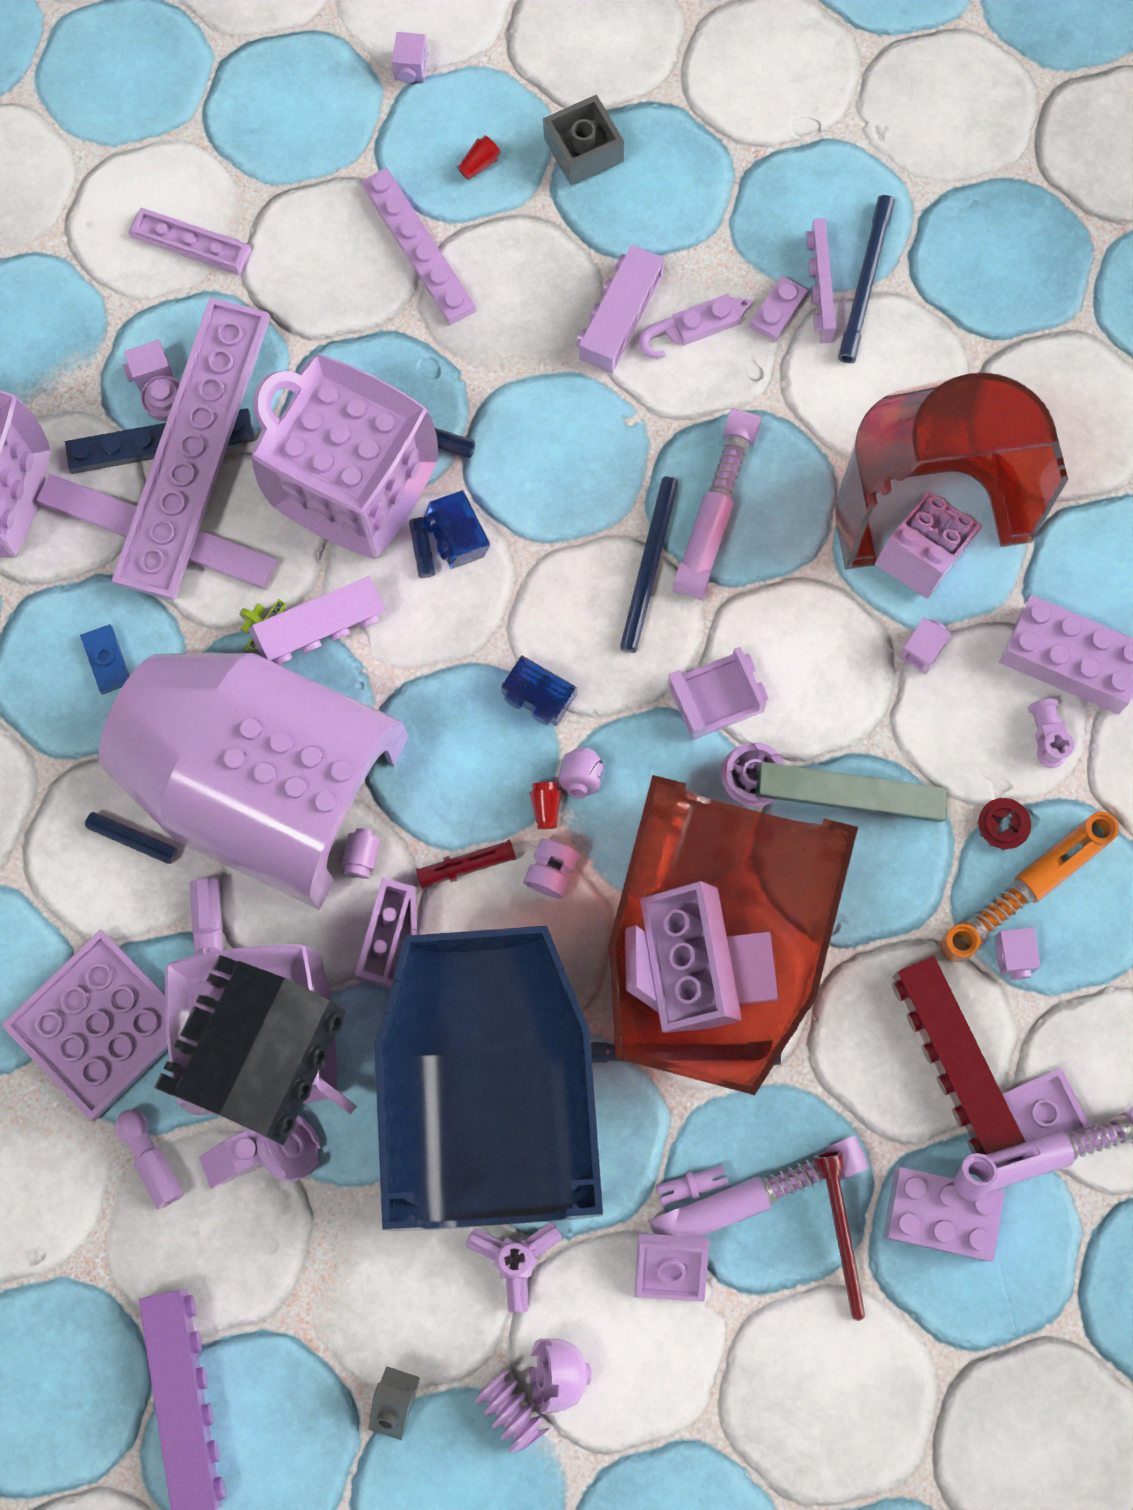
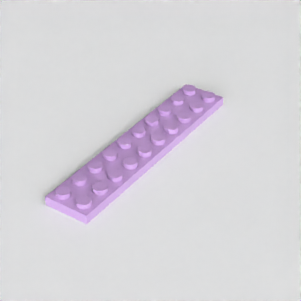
[112,297,270,601]

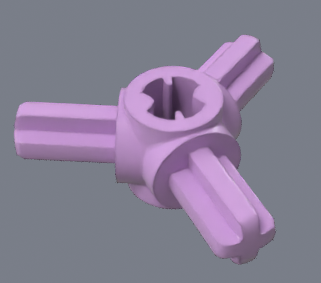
[466,1222,562,1313]

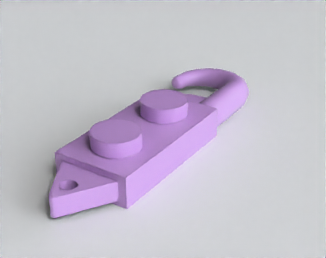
[638,294,752,359]

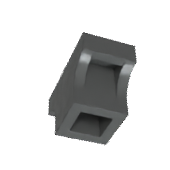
[368,1366,420,1441]

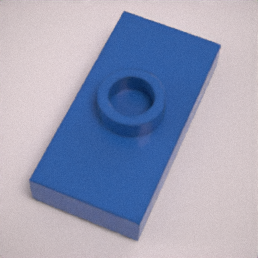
[80,624,130,695]

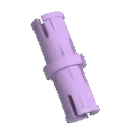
[656,1164,729,1207]

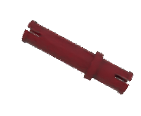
[415,839,516,889]

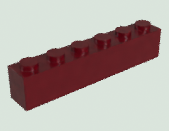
[892,956,1026,1155]

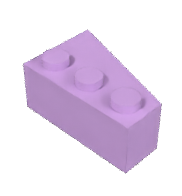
[353,878,417,990]

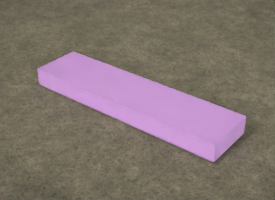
[128,207,252,275]

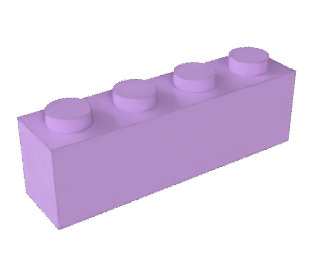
[576,245,665,373]
[248,576,386,665]

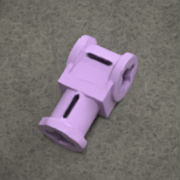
[1028,698,1074,768]

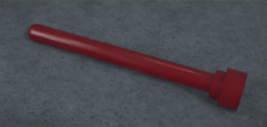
[814,1151,865,1321]

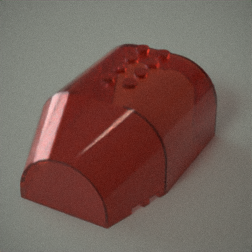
[835,373,1069,570]
[608,775,858,1095]

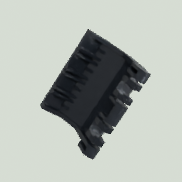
[154,955,346,1146]

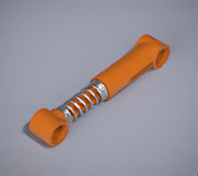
[940,812,1119,962]

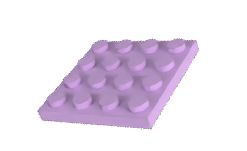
[1,929,168,1122]

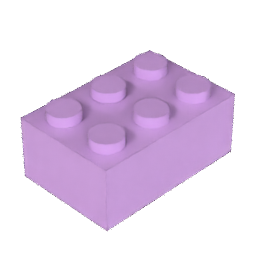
[882,1167,1005,1262]

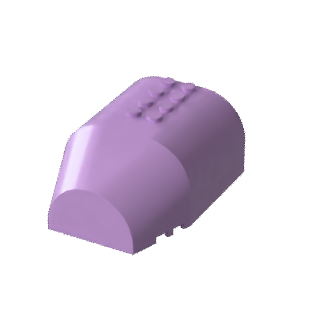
[99,653,408,910]

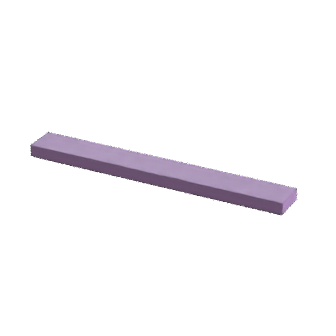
[36,474,278,590]

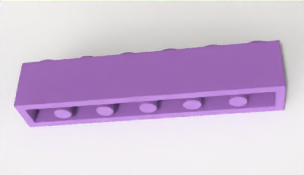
[139,1289,226,1510]

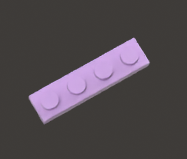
[806,218,836,344]

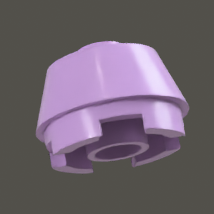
[721,743,784,807]

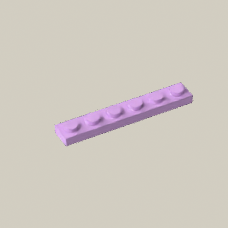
[361,168,476,325]

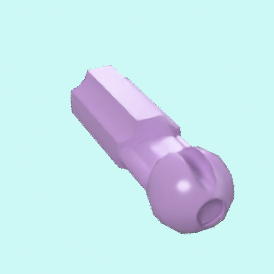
[190,878,223,956]
[114,1110,184,1210]

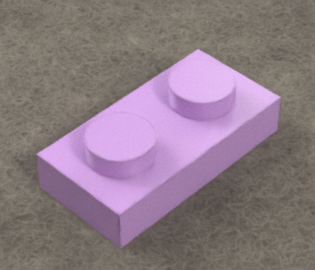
[749,275,808,342]

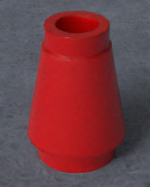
[457,135,501,180]
[529,782,562,830]

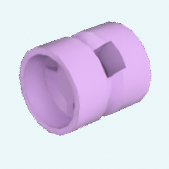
[523,839,580,899]

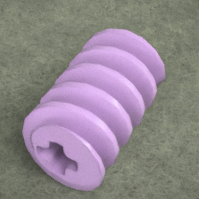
[475,1368,550,1453]

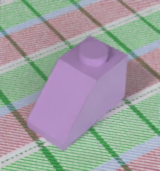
[199,1129,264,1189]

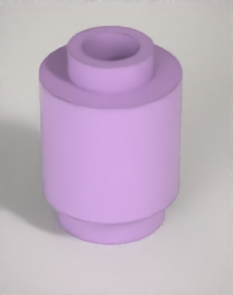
[342,828,380,879]

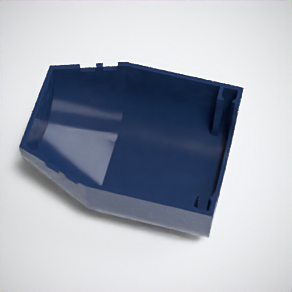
[374,926,603,1231]

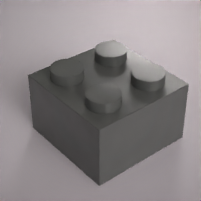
[543,94,624,186]

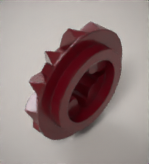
[977,798,1031,851]

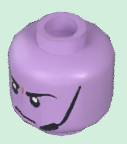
[558,747,604,799]

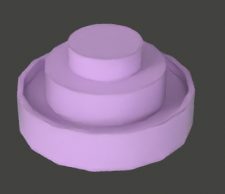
[140,375,180,421]

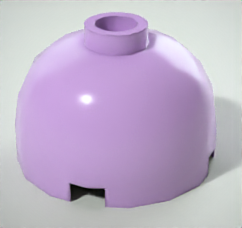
[529,1338,591,1414]

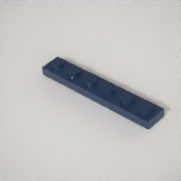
[65,408,255,474]

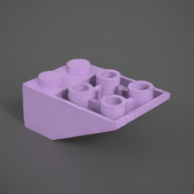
[874,491,981,599]

